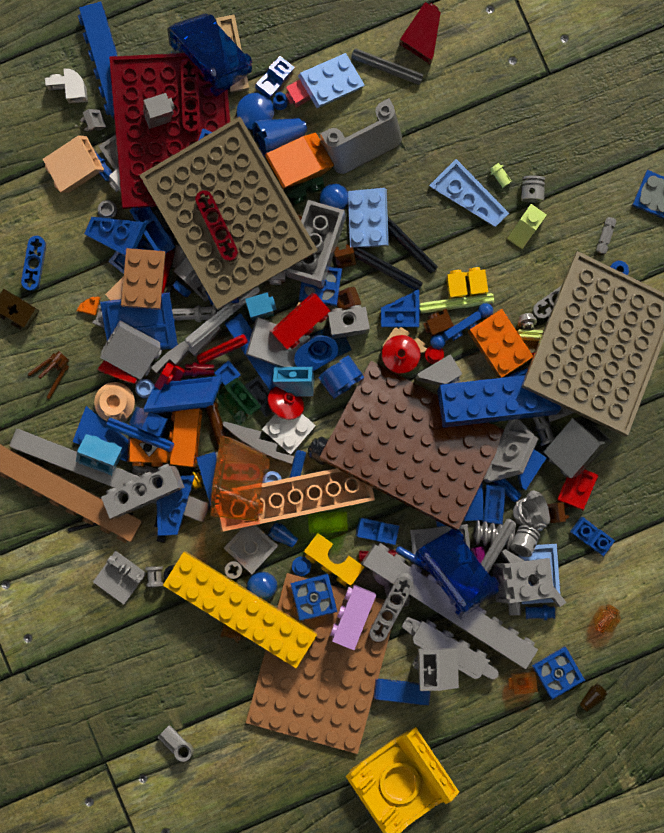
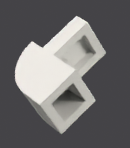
[45,69,88,103]

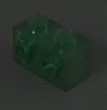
[216,378,262,425]

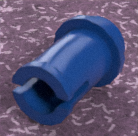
[273,92,288,110]

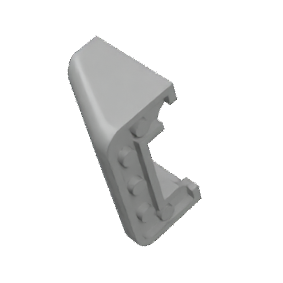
[320,98,402,174]

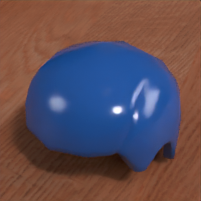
[320,184,349,210]
[247,572,277,601]

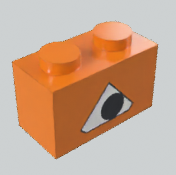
[127,438,168,467]

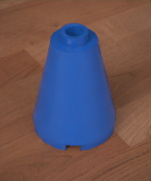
[252,118,307,158]

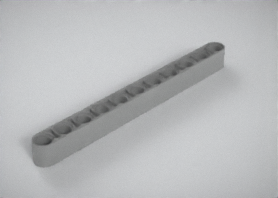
[9,428,210,522]

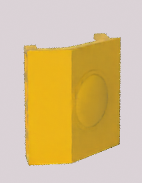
[346,727,459,833]

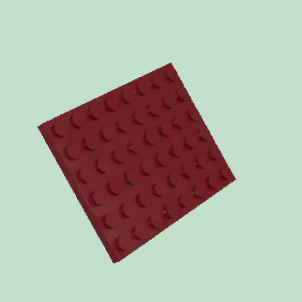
[109,51,231,209]

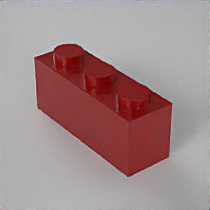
[270,293,330,350]

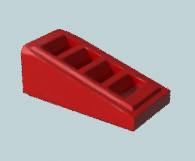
[97,360,139,384]

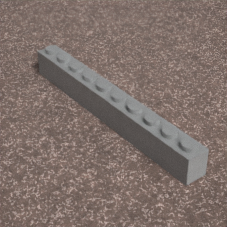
[362,543,538,669]

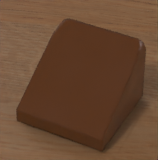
[337,287,361,310]

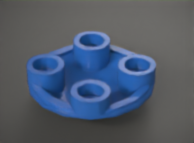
[237,93,274,130]

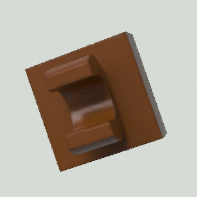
[334,244,356,268]
[547,502,569,523]

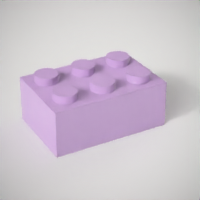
[330,585,376,650]

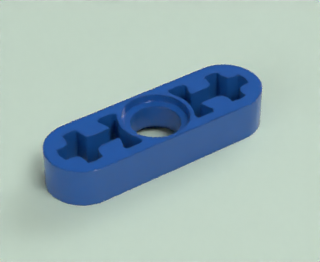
[21,236,46,291]

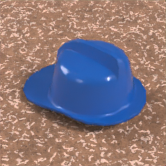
[294,335,338,371]

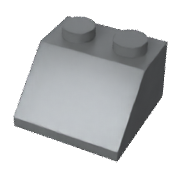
[415,354,462,386]

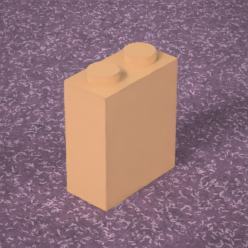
[43,136,104,193]

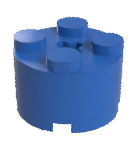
[318,355,365,399]

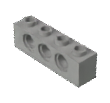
[101,464,185,519]

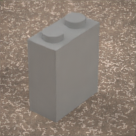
[100,320,162,380]

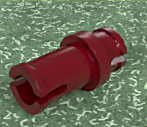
[185,362,214,378]

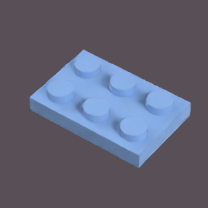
[298,53,364,108]
[348,188,389,249]
[518,544,560,604]

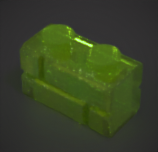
[308,511,348,533]

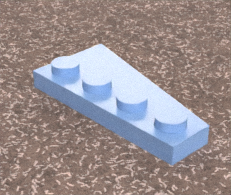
[429,159,509,227]

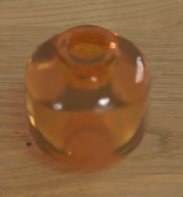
[592,604,621,634]

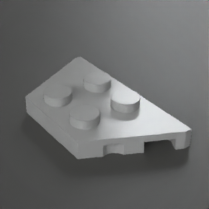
[483,419,538,483]

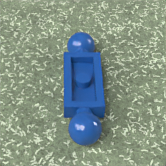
[430,303,493,349]

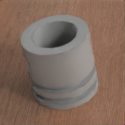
[521,176,545,203]
[510,525,540,557]

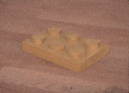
[121,248,166,310]

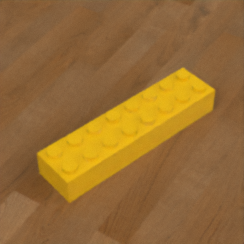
[163,551,317,668]

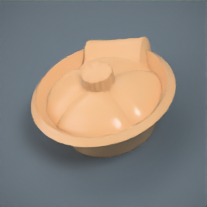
[94,382,135,422]

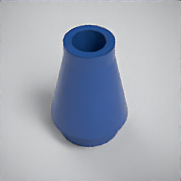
[268,522,298,547]

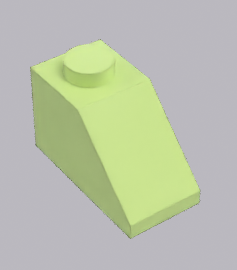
[507,204,546,249]

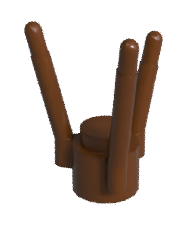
[28,351,70,399]

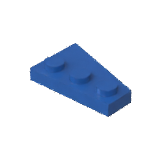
[84,217,147,256]
[73,406,128,462]

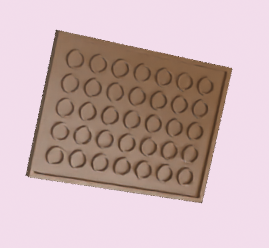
[246,573,398,754]

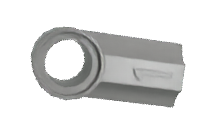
[158,725,194,762]

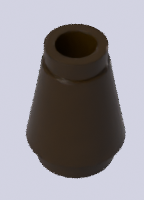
[579,683,608,712]

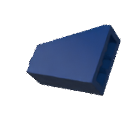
[129,406,171,439]

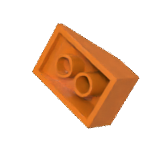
[265,133,334,189]

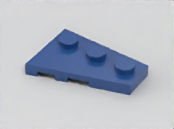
[156,475,195,536]

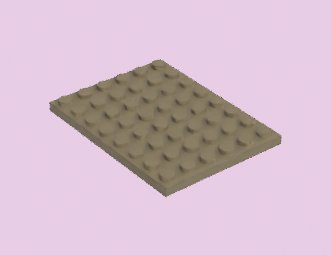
[140,117,318,310]
[521,251,664,437]

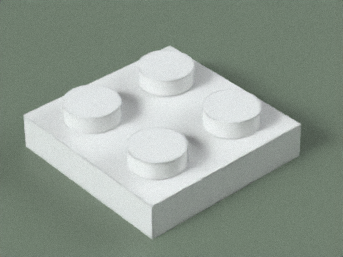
[262,414,316,455]

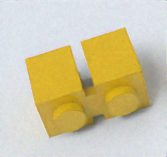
[446,267,488,299]

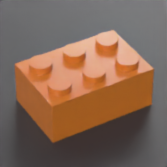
[468,309,533,378]
[167,408,202,468]

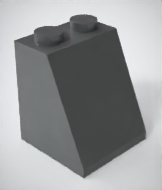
[544,416,613,478]

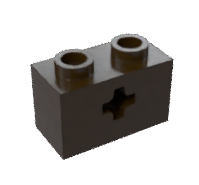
[0,288,39,330]

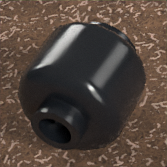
[307,437,328,465]

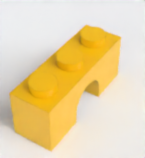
[304,533,364,586]

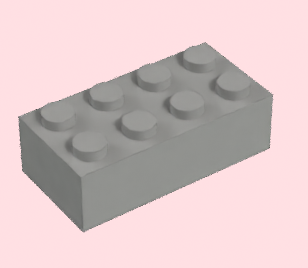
[285,200,346,288]

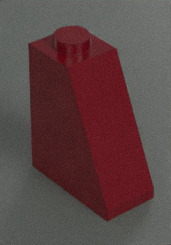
[399,2,441,65]

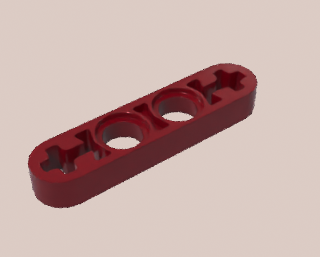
[180,58,200,134]
[195,190,239,262]

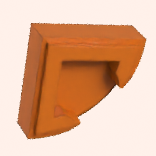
[77,297,101,316]

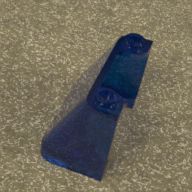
[167,13,253,97]
[414,529,500,620]

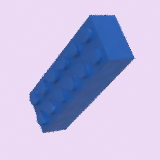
[437,375,561,428]

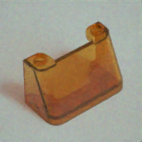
[211,436,270,521]

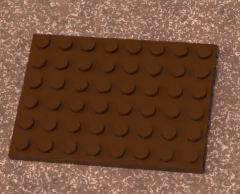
[319,361,504,531]

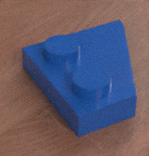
[381,290,419,328]

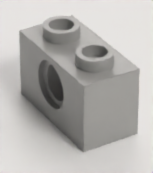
[143,93,175,129]
[328,305,370,339]

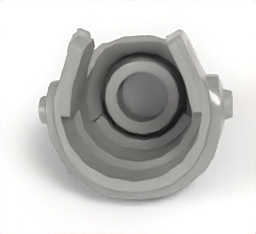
[513,491,550,531]

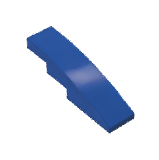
[225,313,277,390]

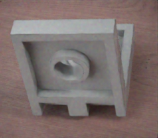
[492,558,555,603]

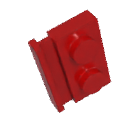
[558,470,599,511]

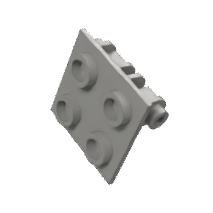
[93,551,147,604]

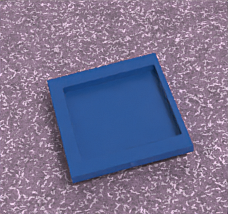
[100,292,178,350]
[143,376,222,413]

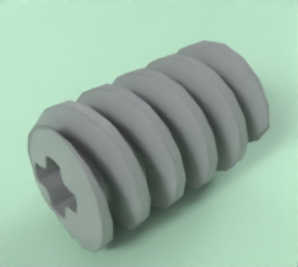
[473,520,515,550]

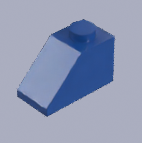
[517,450,546,490]

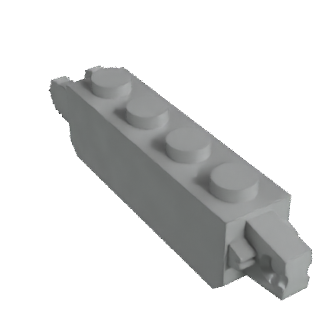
[402,617,499,680]

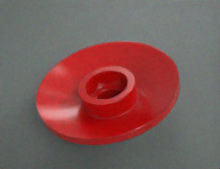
[382,335,420,373]
[268,387,304,420]

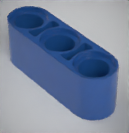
[374,678,431,705]

